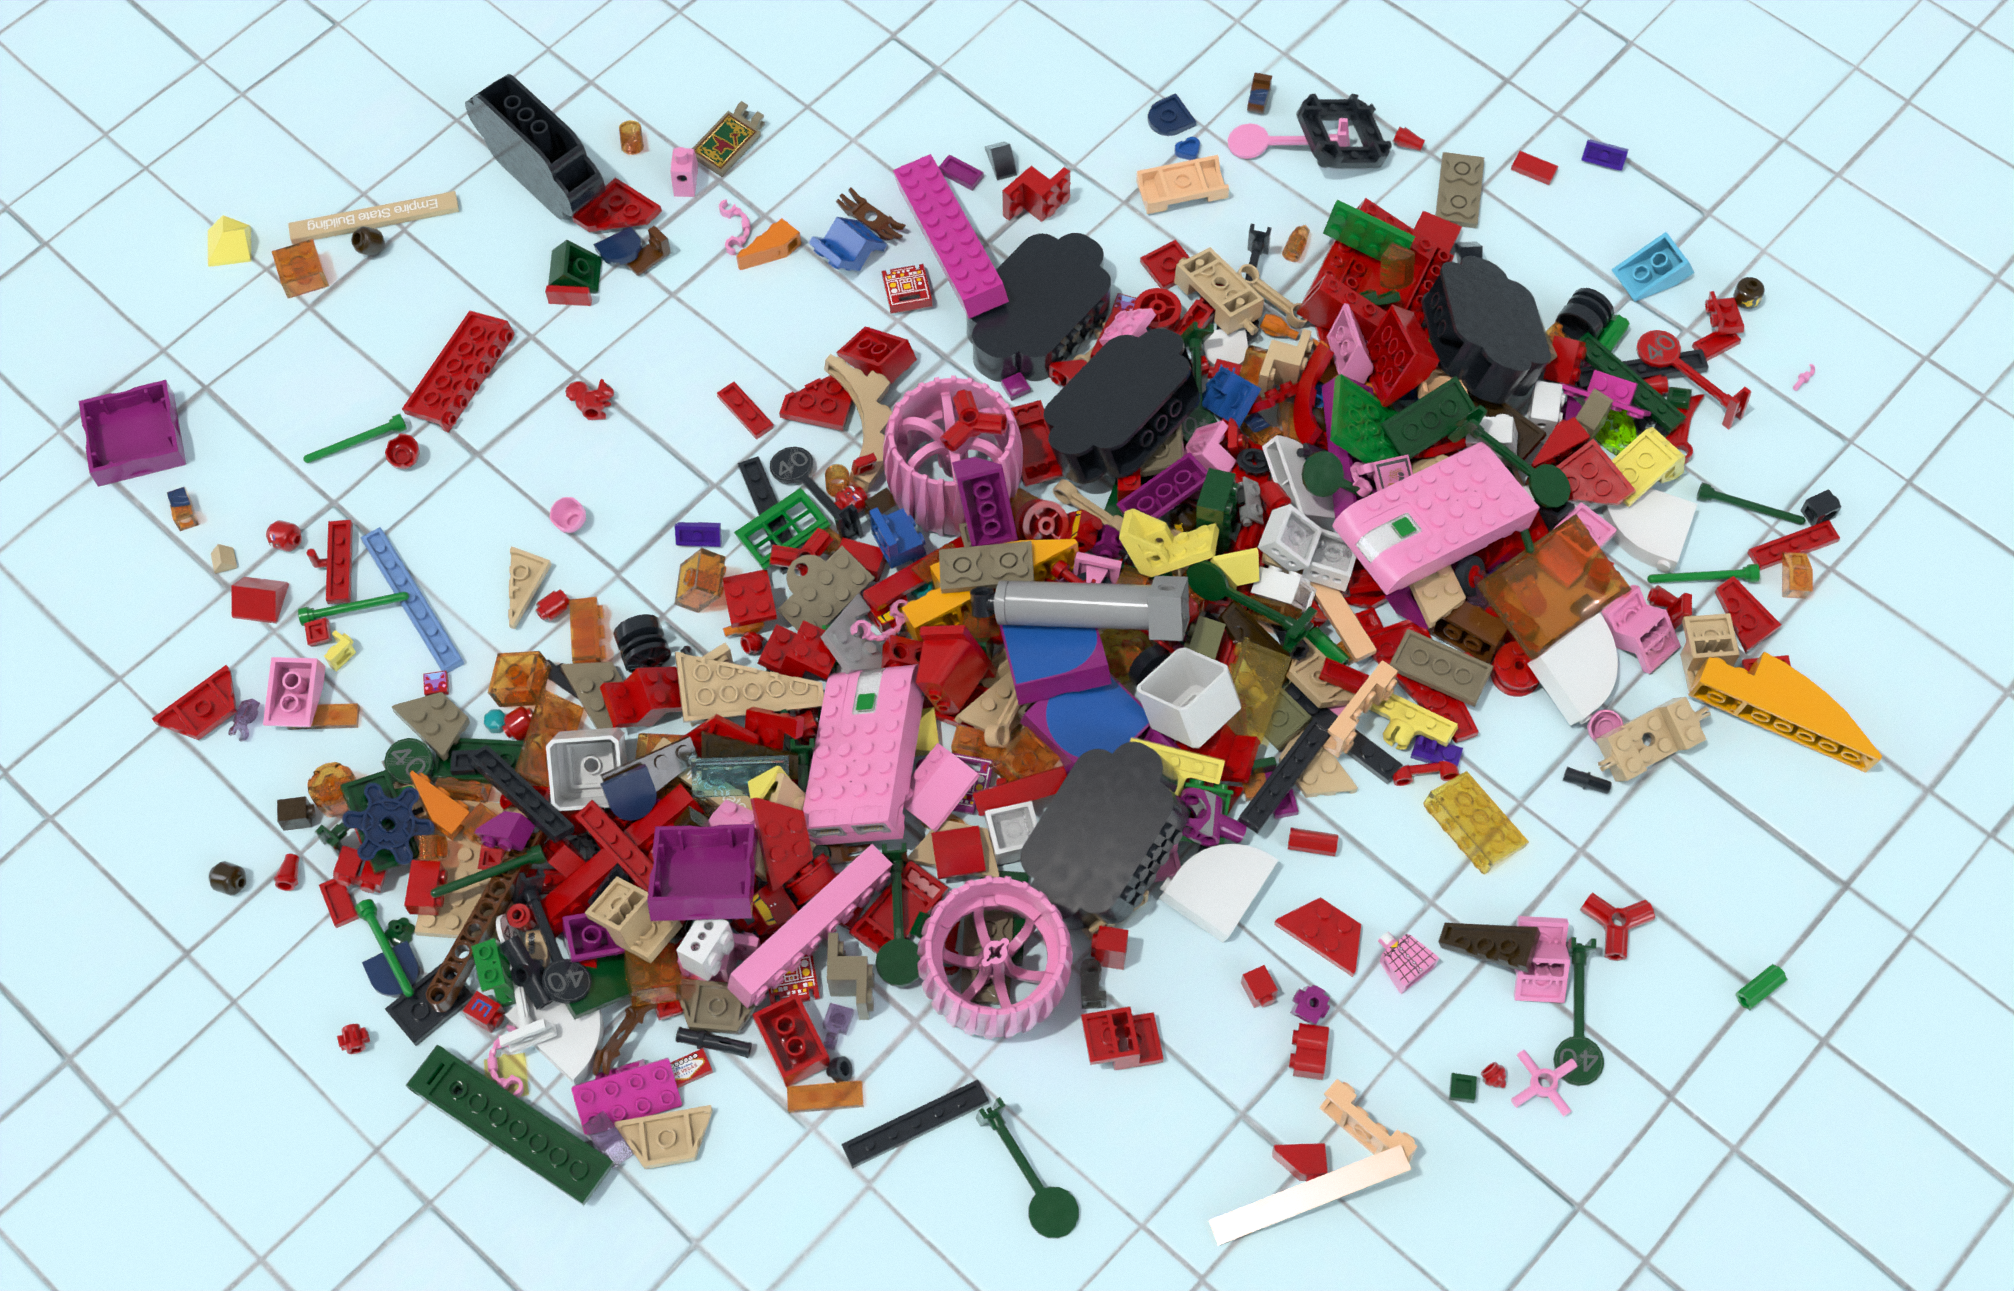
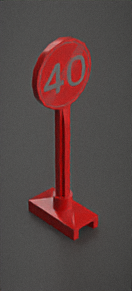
[1636,330,1752,430]

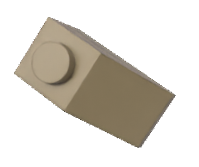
[1576,389,1614,441]

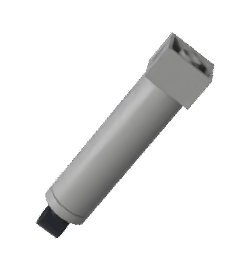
[970,576,1190,641]

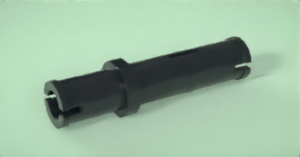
[675,1026,752,1058]

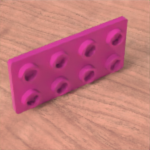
[1560,370,1651,419]
[571,1058,682,1135]

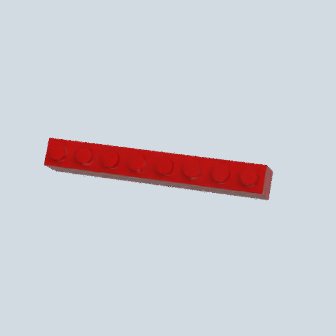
[540,783,704,938]

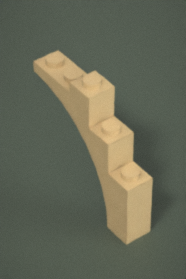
[824,354,892,492]

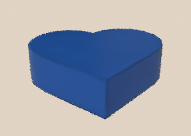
[1174,137,1200,160]

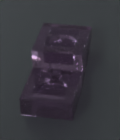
[583,1110,634,1169]

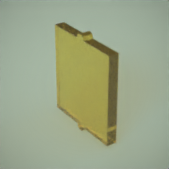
[484,1053,529,1097]

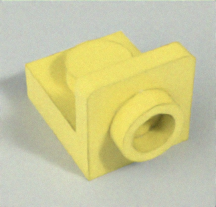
[324,630,356,672]

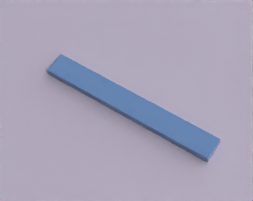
[360,527,464,673]

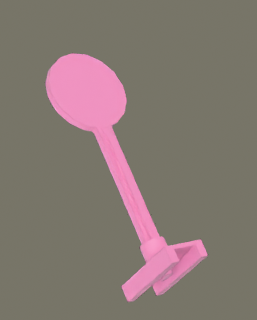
[1228,118,1350,159]

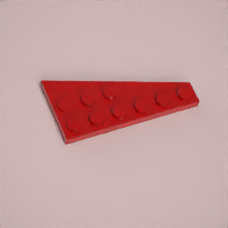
[1366,619,1479,743]

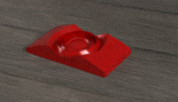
[1011,400,1063,487]
[849,860,948,954]

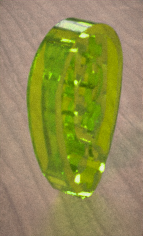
[1594,409,1636,456]

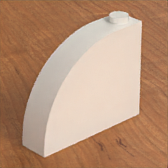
[1262,435,1336,531]
[1602,488,1697,573]
[1527,612,1618,726]
[1159,844,1278,943]
[505,994,604,1085]

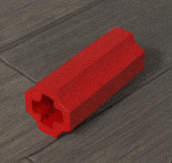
[1287,827,1338,856]

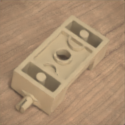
[1174,247,1264,335]
[1596,697,1711,781]

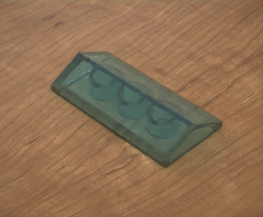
[691,755,789,797]

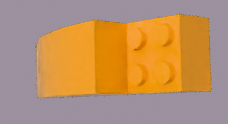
[902,539,1079,642]
[1688,652,1882,773]

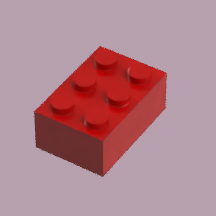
[752,993,830,1087]

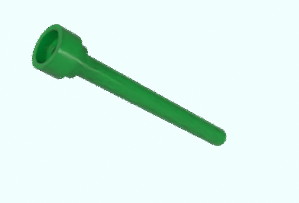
[303,413,407,463]
[1647,564,1760,583]
[298,592,409,626]
[355,899,414,997]

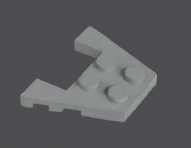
[820,594,899,674]

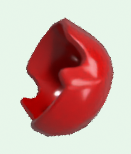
[385,433,420,469]

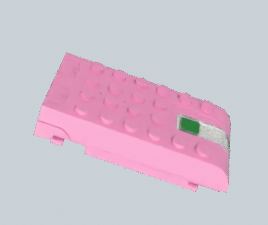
[1332,441,1540,595]
[803,664,924,845]

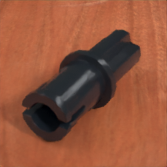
[1562,766,1612,794]

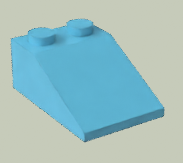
[1611,232,1695,302]

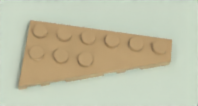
[675,652,824,723]

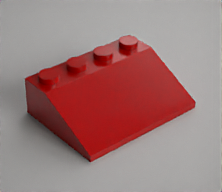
[1366,305,1440,407]

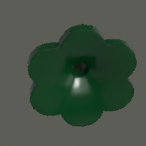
[385,917,415,946]

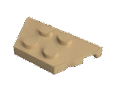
[1409,565,1466,628]
[1286,637,1355,708]
[954,671,1025,738]
[1279,724,1358,798]
[908,820,999,878]
[615,1105,713,1169]

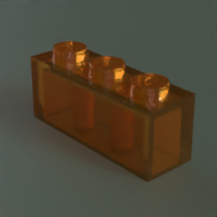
[569,597,607,663]

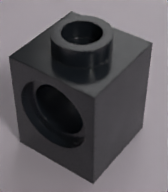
[1800,489,1842,526]

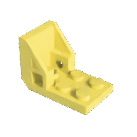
[1612,427,1685,507]
[1119,509,1219,577]

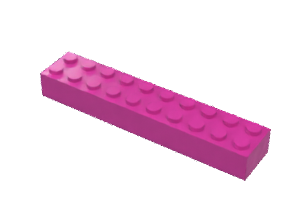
[893,154,1009,318]

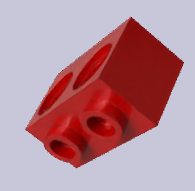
[881,635,923,669]

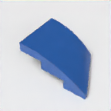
[1202,366,1261,428]

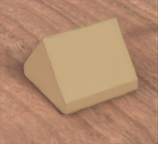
[211,544,237,574]

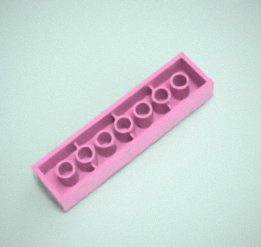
[727,844,893,1009]

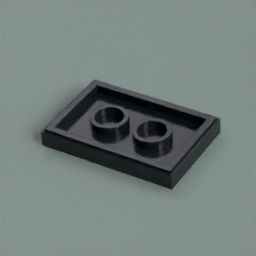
[385,962,473,1046]

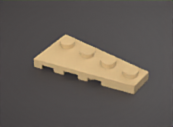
[755,773,806,882]

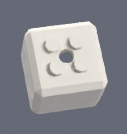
[1137,647,1241,748]
[546,727,627,811]

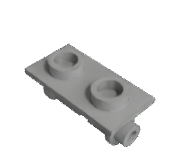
[1237,477,1264,527]

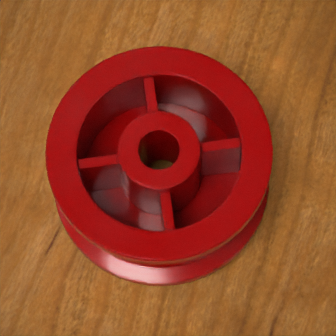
[1134,288,1182,331]
[1014,499,1069,540]
[1490,641,1541,697]
[784,853,840,905]

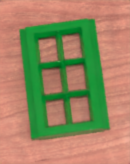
[734,488,831,571]

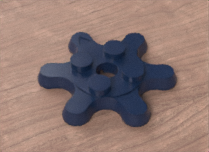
[342,783,434,865]

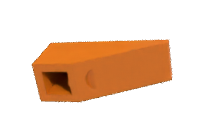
[736,218,801,270]
[410,771,471,841]

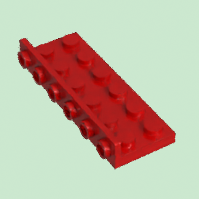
[402,310,515,432]

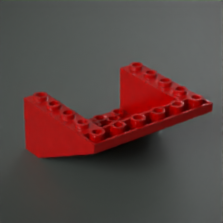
[1296,198,1454,341]

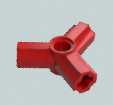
[940,389,1007,452]
[769,528,834,576]
[1580,892,1656,961]

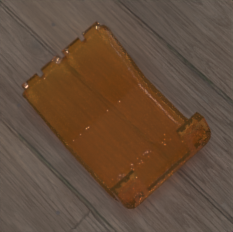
[1478,514,1632,659]

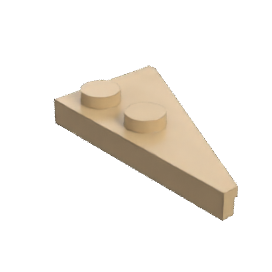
[508,546,552,629]

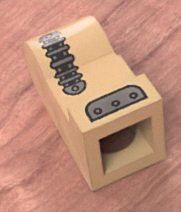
[525,930,550,969]

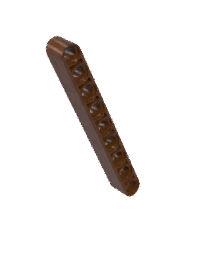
[426,818,548,1012]

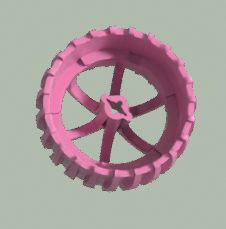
[883,375,1023,537]
[917,876,1073,1039]

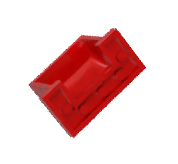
[916,625,997,715]

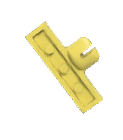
[1369,694,1458,750]
[1130,737,1225,797]

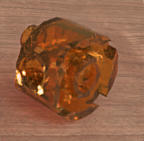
[307,762,356,818]

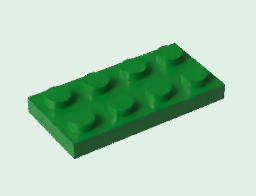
[1323,199,1415,270]

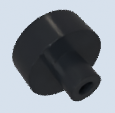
[826,1056,853,1083]

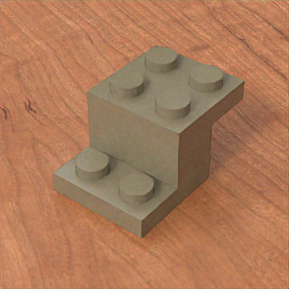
[827,933,875,1020]

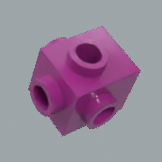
[1089,524,1123,559]
[1290,984,1330,1025]

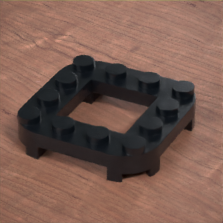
[1296,93,1392,169]

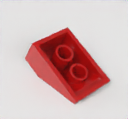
[836,326,917,384]
[1525,417,1590,486]

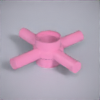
[1511,1049,1577,1117]

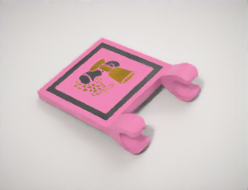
[1356,455,1413,492]

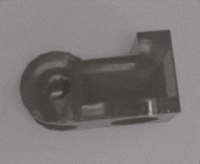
[1080,958,1107,1009]

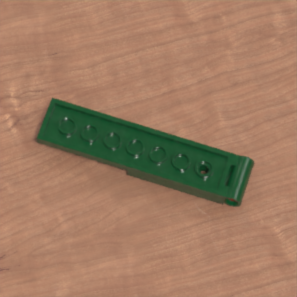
[405,1045,615,1206]

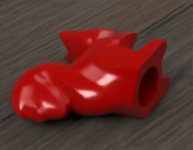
[565,379,614,420]

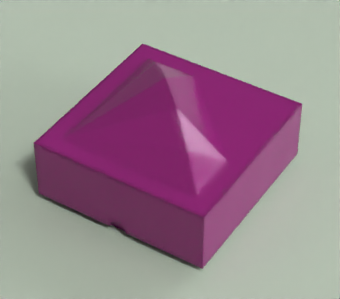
[1001,372,1031,401]

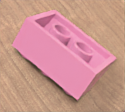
[1327,303,1373,384]
[903,743,980,832]

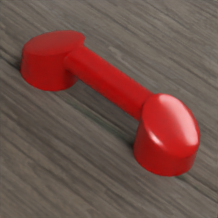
[1393,761,1460,786]

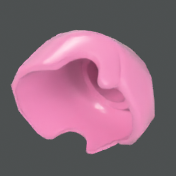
[550,497,586,533]
[1587,709,1623,743]

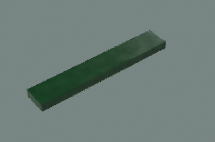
[1577,332,1686,433]

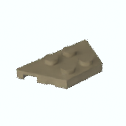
[560,662,624,729]
[392,692,470,761]
[673,978,768,1034]

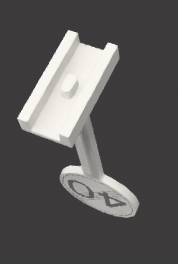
[496,914,557,1054]

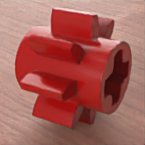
[337,1023,370,1054]

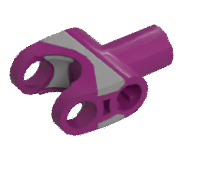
[1181,788,1247,847]

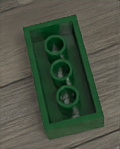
[1196,468,1239,556]

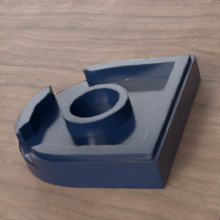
[1147,93,1197,136]
[593,227,643,265]
[600,764,656,821]
[362,941,420,998]

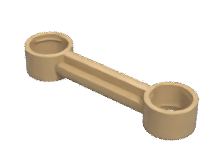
[1237,264,1308,328]
[1052,479,1123,532]
[984,684,1021,748]

